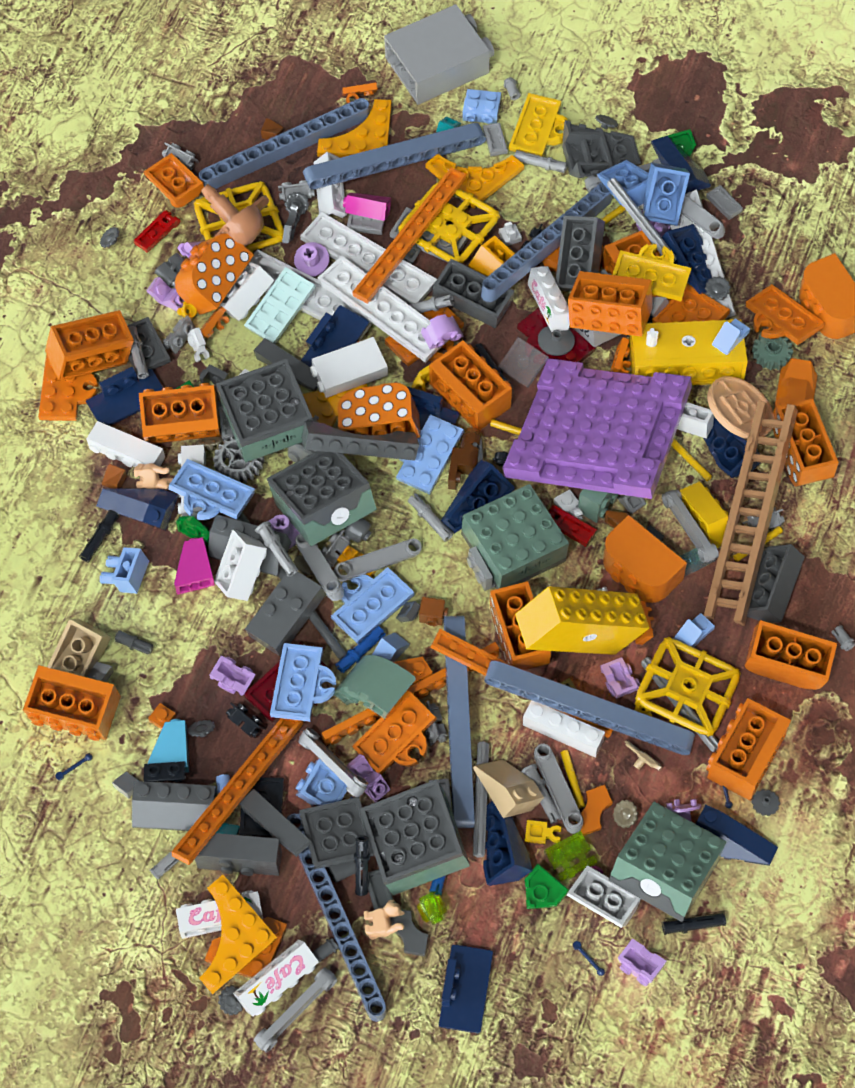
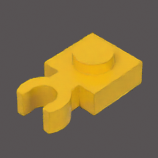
[525,820,561,844]

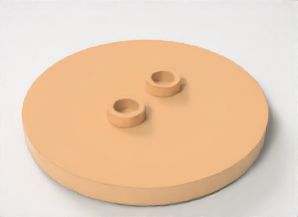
[707,376,774,439]

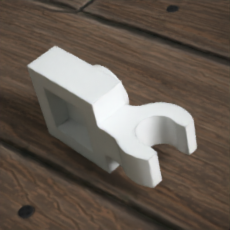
[187,327,209,362]
[554,489,583,520]

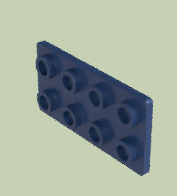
[301,305,369,367]
[86,367,163,426]
[407,386,459,430]
[439,945,493,1034]

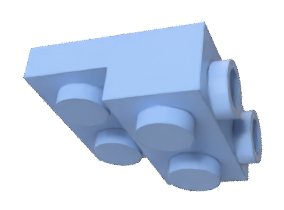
[463,89,501,124]
[295,758,347,806]

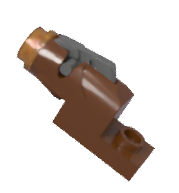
[448,427,483,490]

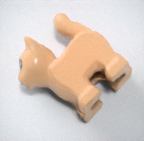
[134,463,173,491]
[364,900,405,940]

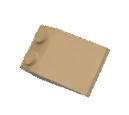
[47,619,111,677]
[473,759,544,818]

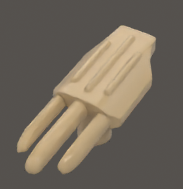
[624,741,663,770]

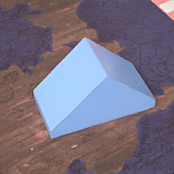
[372,633,410,662]

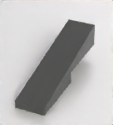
[253,338,319,392]
[239,789,311,857]

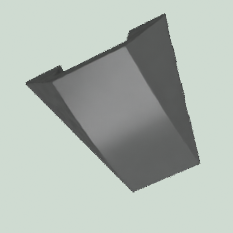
[562,120,641,178]

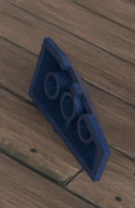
[651,136,711,194]
[661,224,712,294]
[703,416,761,478]
[441,460,515,533]
[96,489,179,531]
[483,801,533,886]
[696,804,778,866]

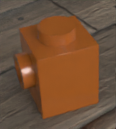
[419,597,449,626]

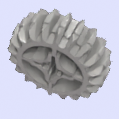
[213,436,264,483]

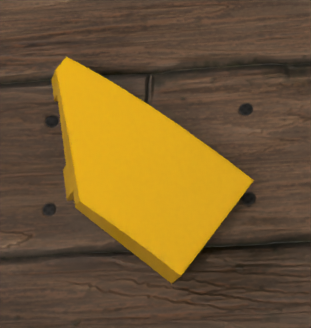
[411,365,429,391]

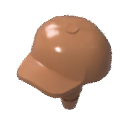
[201,184,269,247]

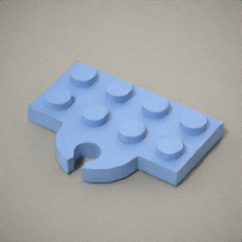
[396,415,464,495]
[169,459,255,520]
[331,567,414,644]
[270,643,336,722]

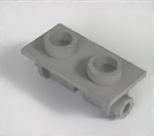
[162,142,199,170]
[278,180,315,202]
[163,315,196,354]
[742,507,785,529]
[320,530,351,567]
[424,701,447,746]

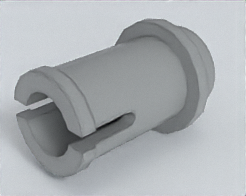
[503,77,521,100]
[831,625,855,651]

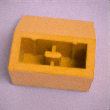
[468,235,515,277]

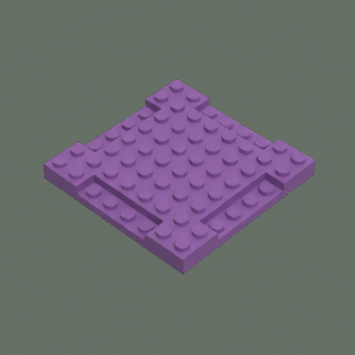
[503,359,692,499]

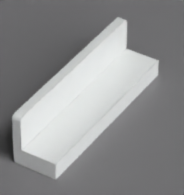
[314,152,347,218]

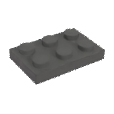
[128,317,171,374]

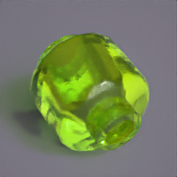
[417,892,447,925]

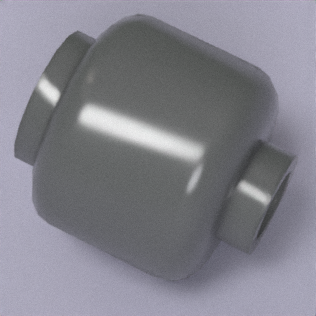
[344,518,372,543]

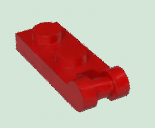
[134,210,181,253]
[548,505,597,547]

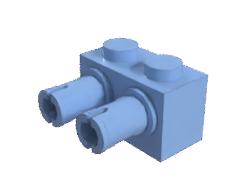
[100,547,149,594]

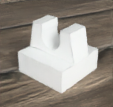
[499,222,522,246]

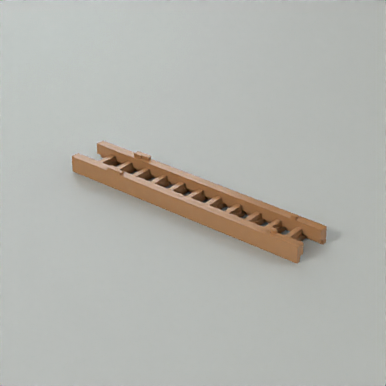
[704,401,798,626]

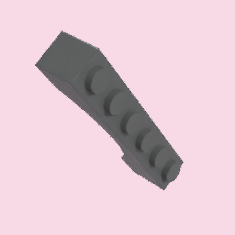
[301,421,419,461]

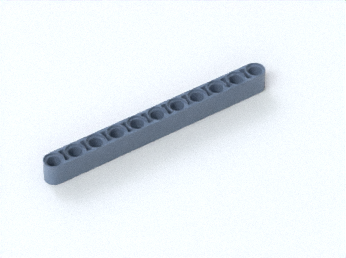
[199,98,370,189]
[303,123,486,189]
[481,183,612,302]
[444,616,475,828]
[484,661,695,755]
[287,813,386,1022]

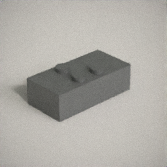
[556,216,605,292]
[432,259,514,329]
[245,572,326,657]
[195,833,282,876]

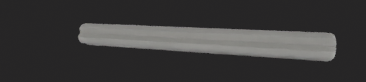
[607,178,676,262]
[641,657,719,752]
[473,741,489,858]

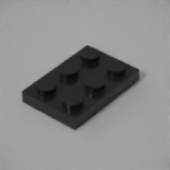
[239,777,284,838]

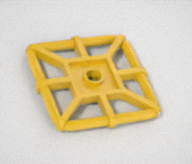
[398,180,500,263]
[194,181,284,253]
[635,637,741,737]

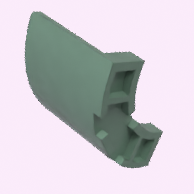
[334,655,416,719]

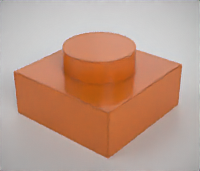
[148,703,176,729]

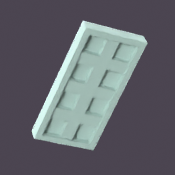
[244,267,316,344]

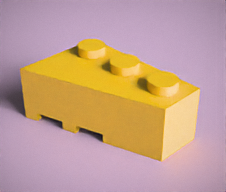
[680,481,729,548]

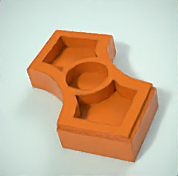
[576,785,613,837]

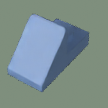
[712,318,750,355]
[673,613,715,648]

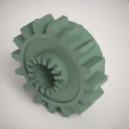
[752,335,793,370]

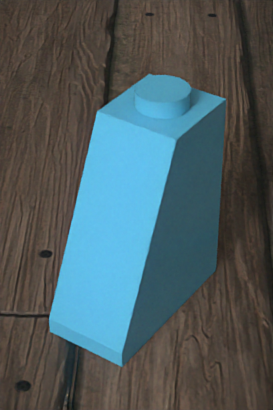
[147,719,189,773]

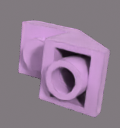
[146,277,184,311]
[346,754,391,802]

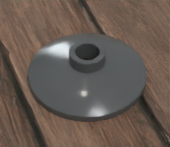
[538,326,575,356]

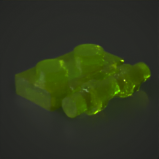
[544,831,597,881]

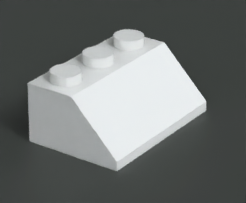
[219,262,274,321]
[214,529,267,601]
[567,865,641,928]

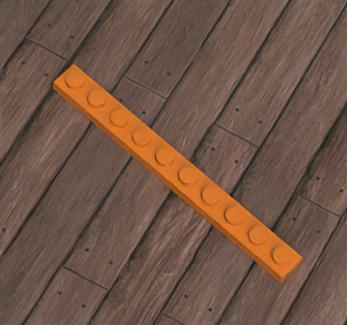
[352,167,466,304]
[430,629,613,738]
[322,642,499,746]
[172,718,303,865]

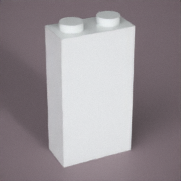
[310,337,388,398]

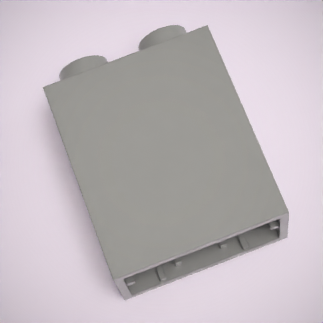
[384,4,494,105]

